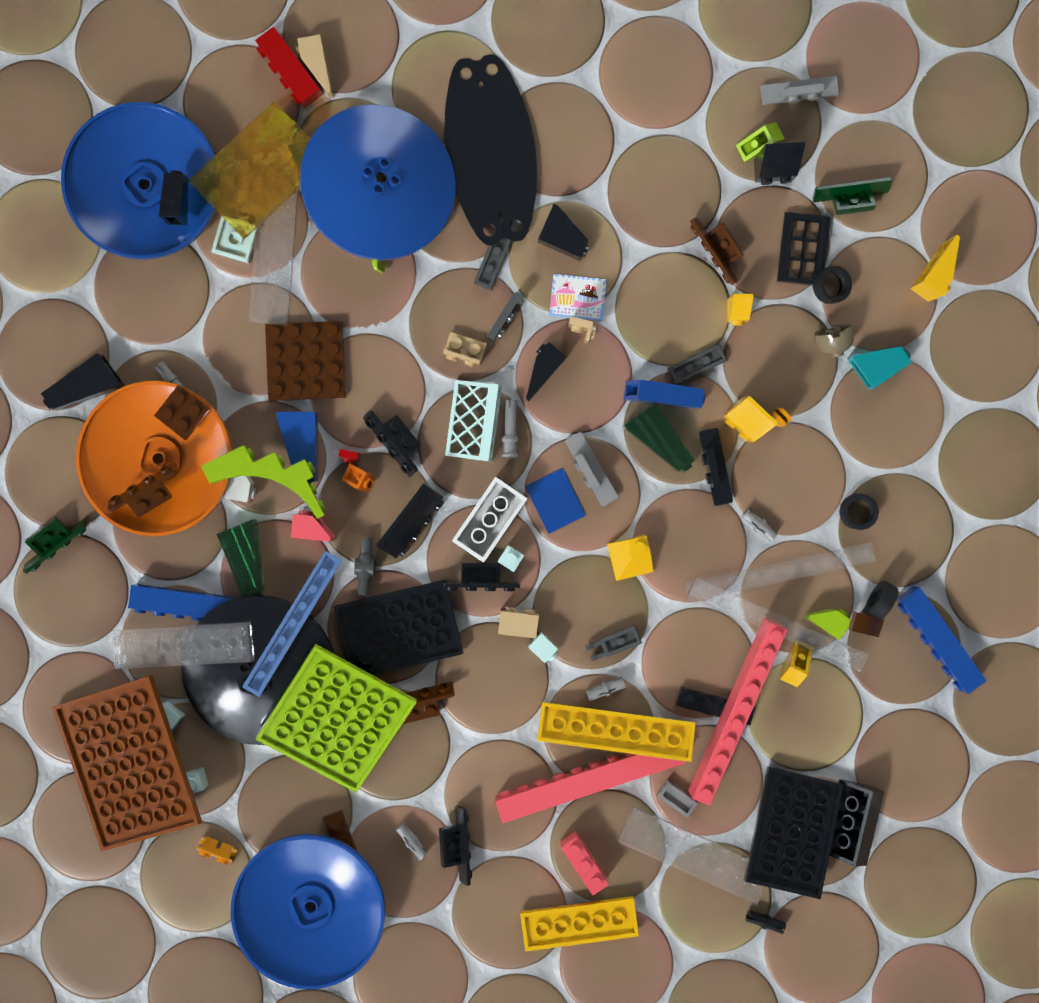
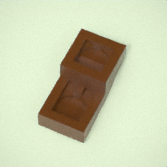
[848,611,884,637]

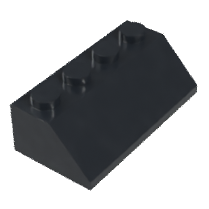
[376,483,444,559]
[829,779,884,867]

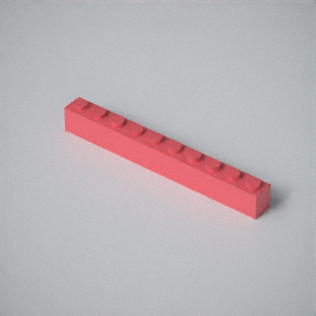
[688,618,788,805]
[495,753,685,823]

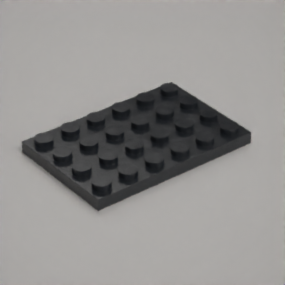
[334,579,464,675]
[744,766,843,899]

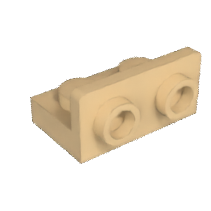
[568,316,596,343]
[443,332,487,368]

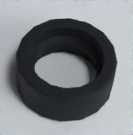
[813,266,852,304]
[839,494,879,530]
[865,581,899,619]

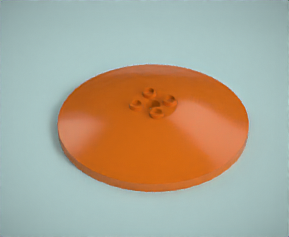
[76,381,233,536]

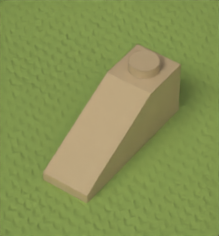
[295,34,334,98]

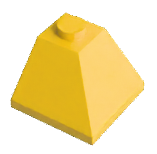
[607,535,653,581]

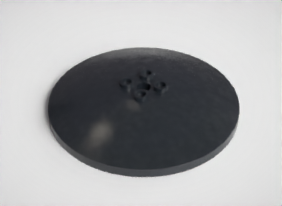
[181,595,334,745]

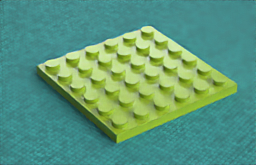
[255,644,417,793]

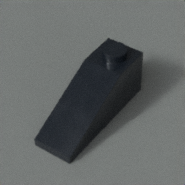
[526,342,566,402]

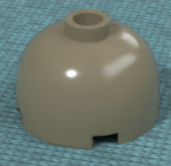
[814,323,854,357]

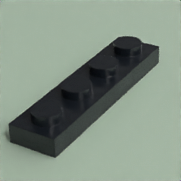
[676,687,755,725]

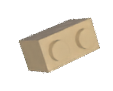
[498,607,539,638]

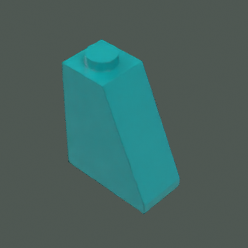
[847,346,912,390]

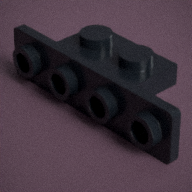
[363,410,421,477]
[699,428,733,506]
[442,563,520,591]
[439,806,472,886]

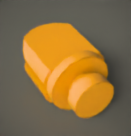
[770,407,792,427]

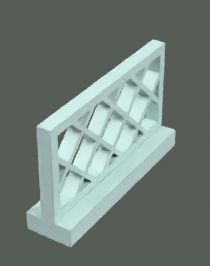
[445,380,502,462]

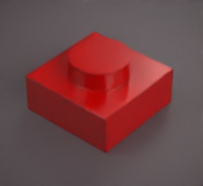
[338,449,361,463]

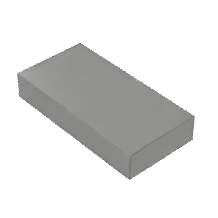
[656,779,699,818]

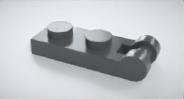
[487,292,523,342]

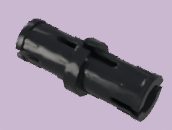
[745,909,786,934]

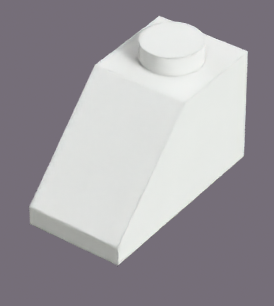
[224,476,256,503]

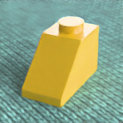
[727,294,753,326]
[780,639,813,687]

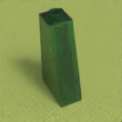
[622,403,695,473]
[216,519,265,596]

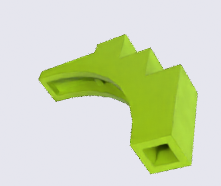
[201,445,326,519]

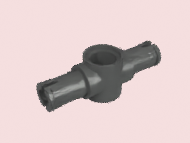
[354,538,376,596]

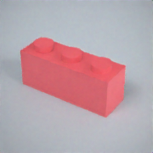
[560,831,609,895]

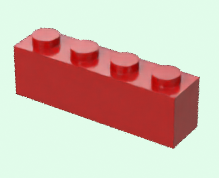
[255,26,322,109]

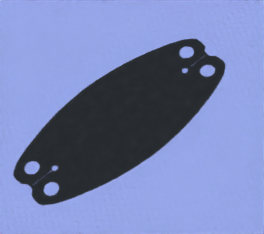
[445,54,537,245]

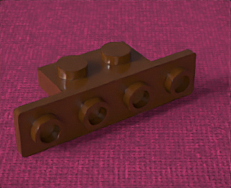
[690,218,744,285]
[108,462,177,518]
[403,681,455,724]

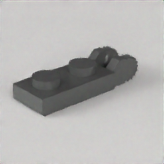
[586,625,642,661]

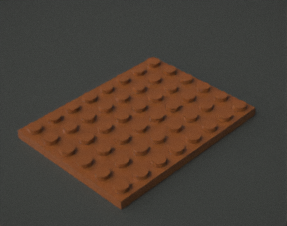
[52,675,202,852]

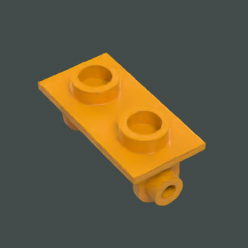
[196,836,238,865]

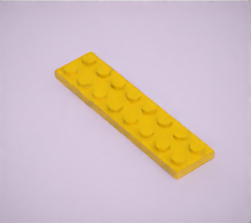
[537,702,696,762]

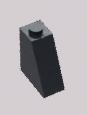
[159,170,188,225]
[538,204,590,261]

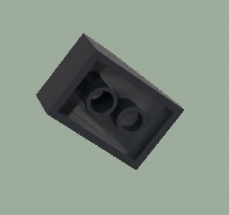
[754,142,805,185]

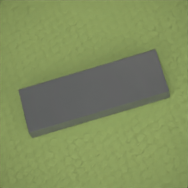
[474,230,512,291]
[667,343,728,385]

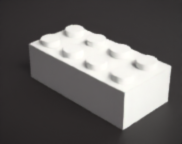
[452,477,528,563]

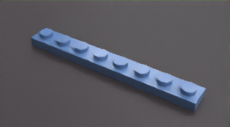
[242,551,342,697]

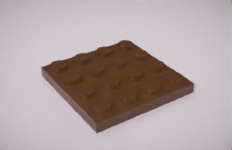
[265,321,346,401]

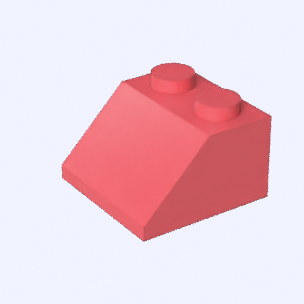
[291,510,336,542]

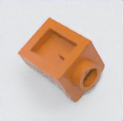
[341,463,376,493]

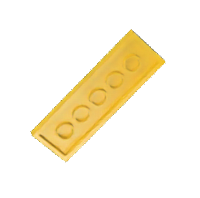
[520,896,639,952]

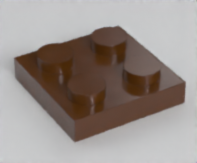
[154,385,210,440]

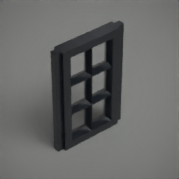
[777,212,831,286]

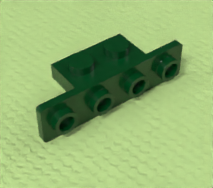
[812,177,892,215]
[23,516,87,574]

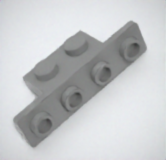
[760,76,839,105]
[565,432,618,506]

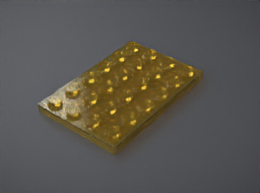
[188,101,310,239]

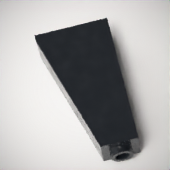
[41,353,126,410]

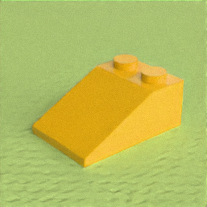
[910,235,960,302]
[723,396,778,442]

